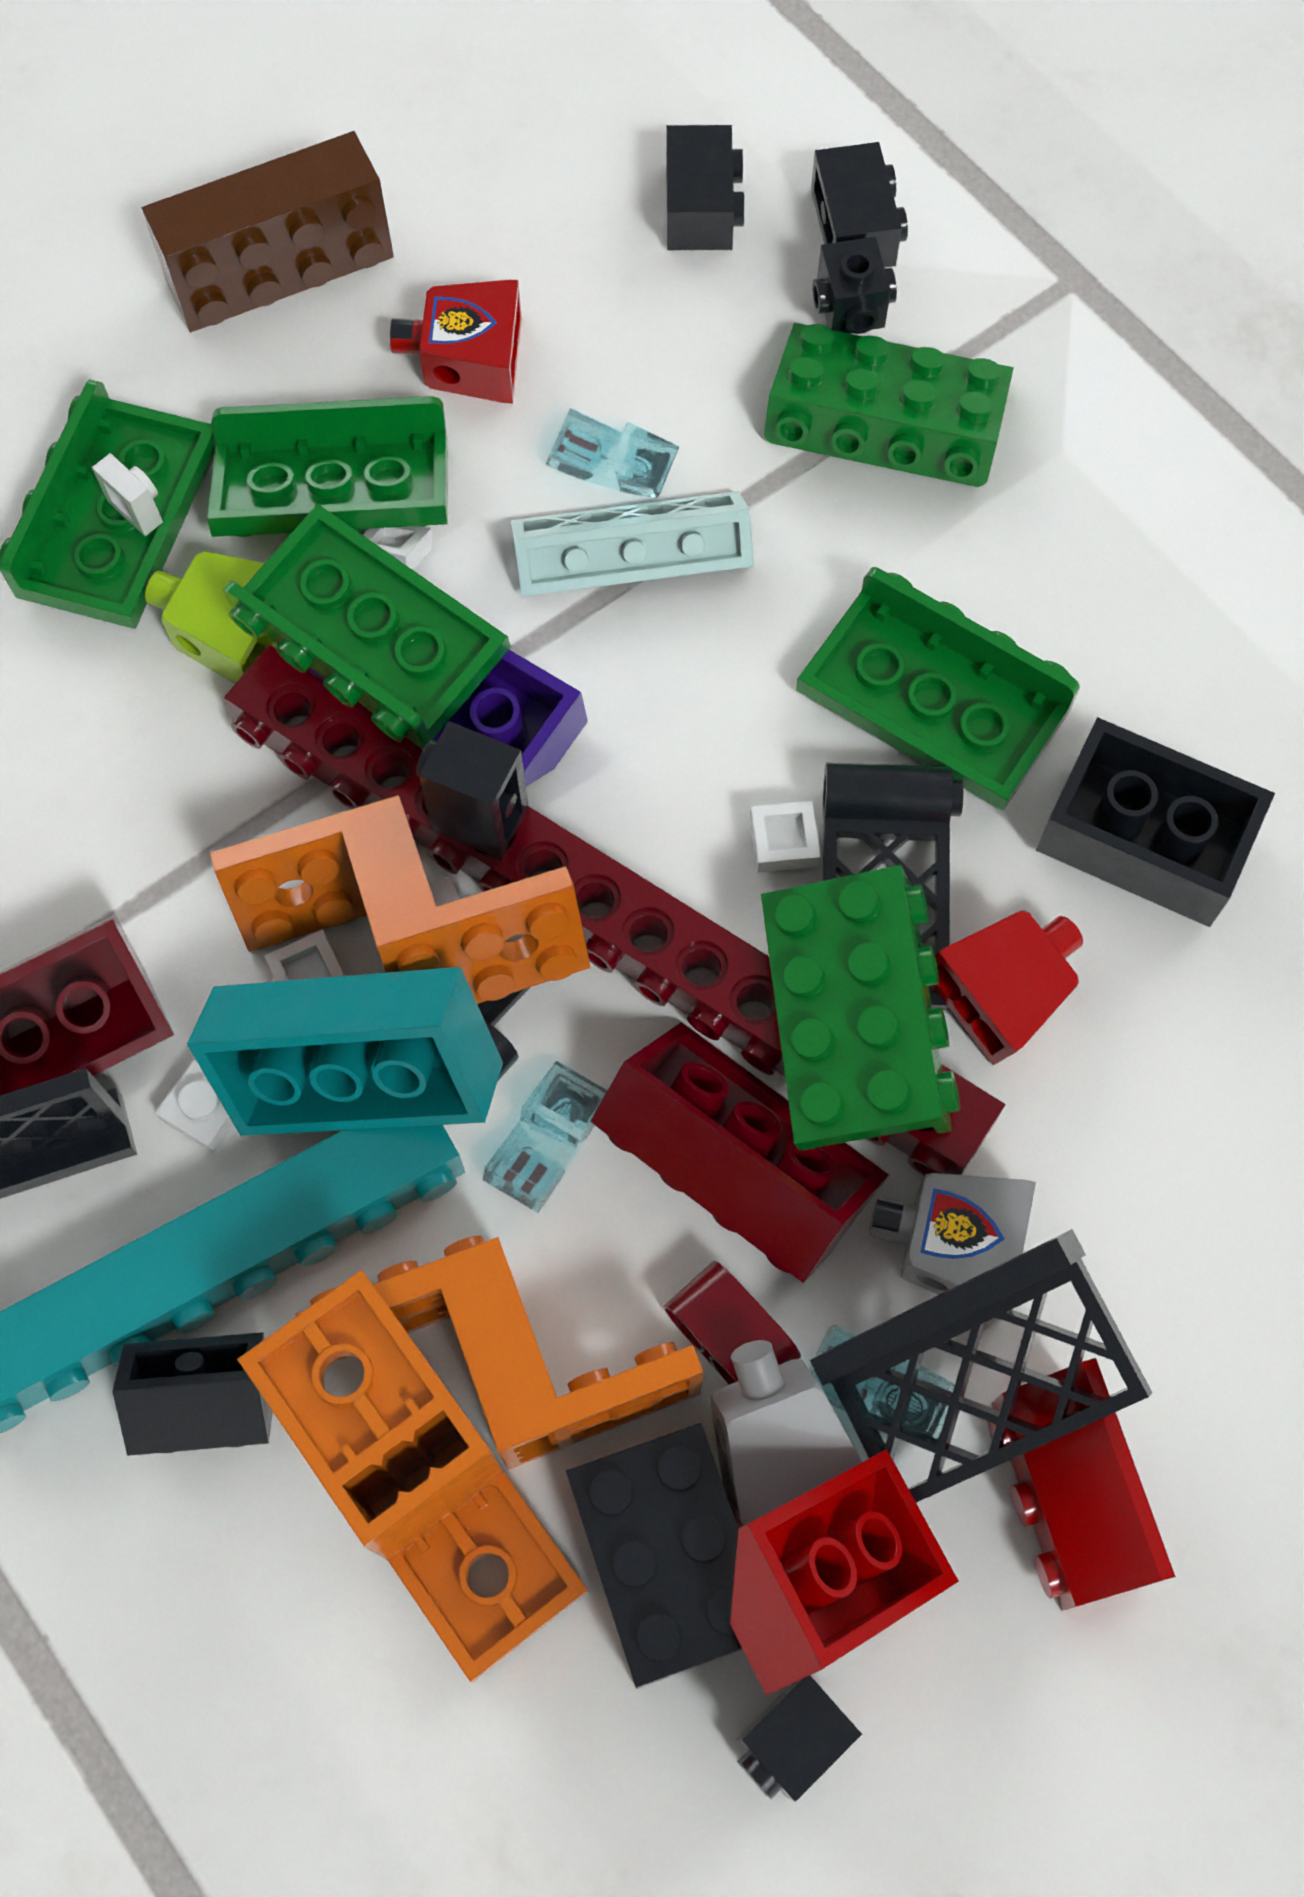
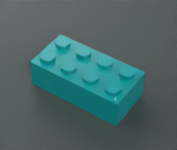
[187,967,503,1136]

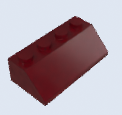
[0,915,174,1095]
[590,1022,889,1284]

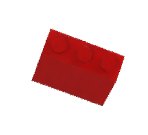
[987,1358,1176,1611]
[730,1449,959,1696]

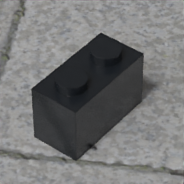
[666,125,744,250]
[811,142,908,267]
[416,721,529,860]
[112,1332,273,1456]
[736,1675,862,1802]

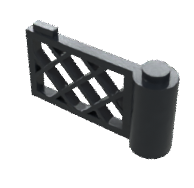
[822,762,964,1010]

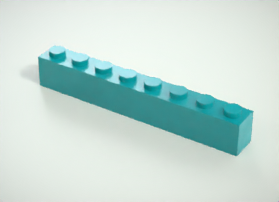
[0,1125,466,1434]

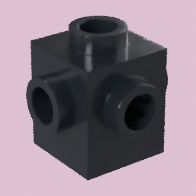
[812,237,897,334]

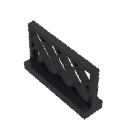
[0,1068,137,1199]
[810,1229,1153,1503]

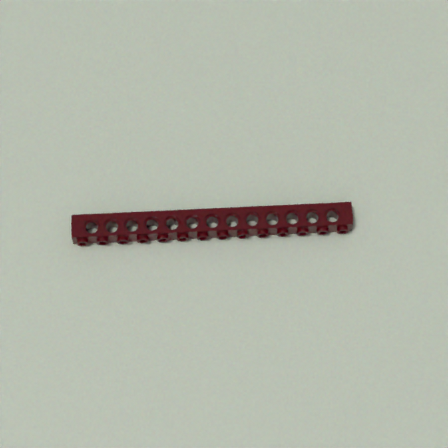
[224,644,1006,1176]

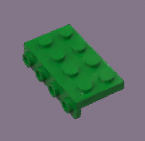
[764,322,1014,487]
[0,379,216,629]
[207,396,448,537]
[222,504,511,749]
[796,567,1080,811]
[761,865,960,1151]

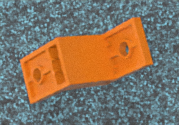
[210,795,591,1004]
[295,1236,704,1470]
[237,1269,589,1683]

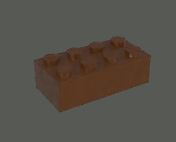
[141,131,394,333]

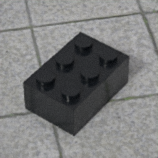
[1035,717,1275,927]
[566,1423,743,1689]

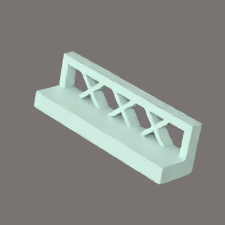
[511,491,754,597]

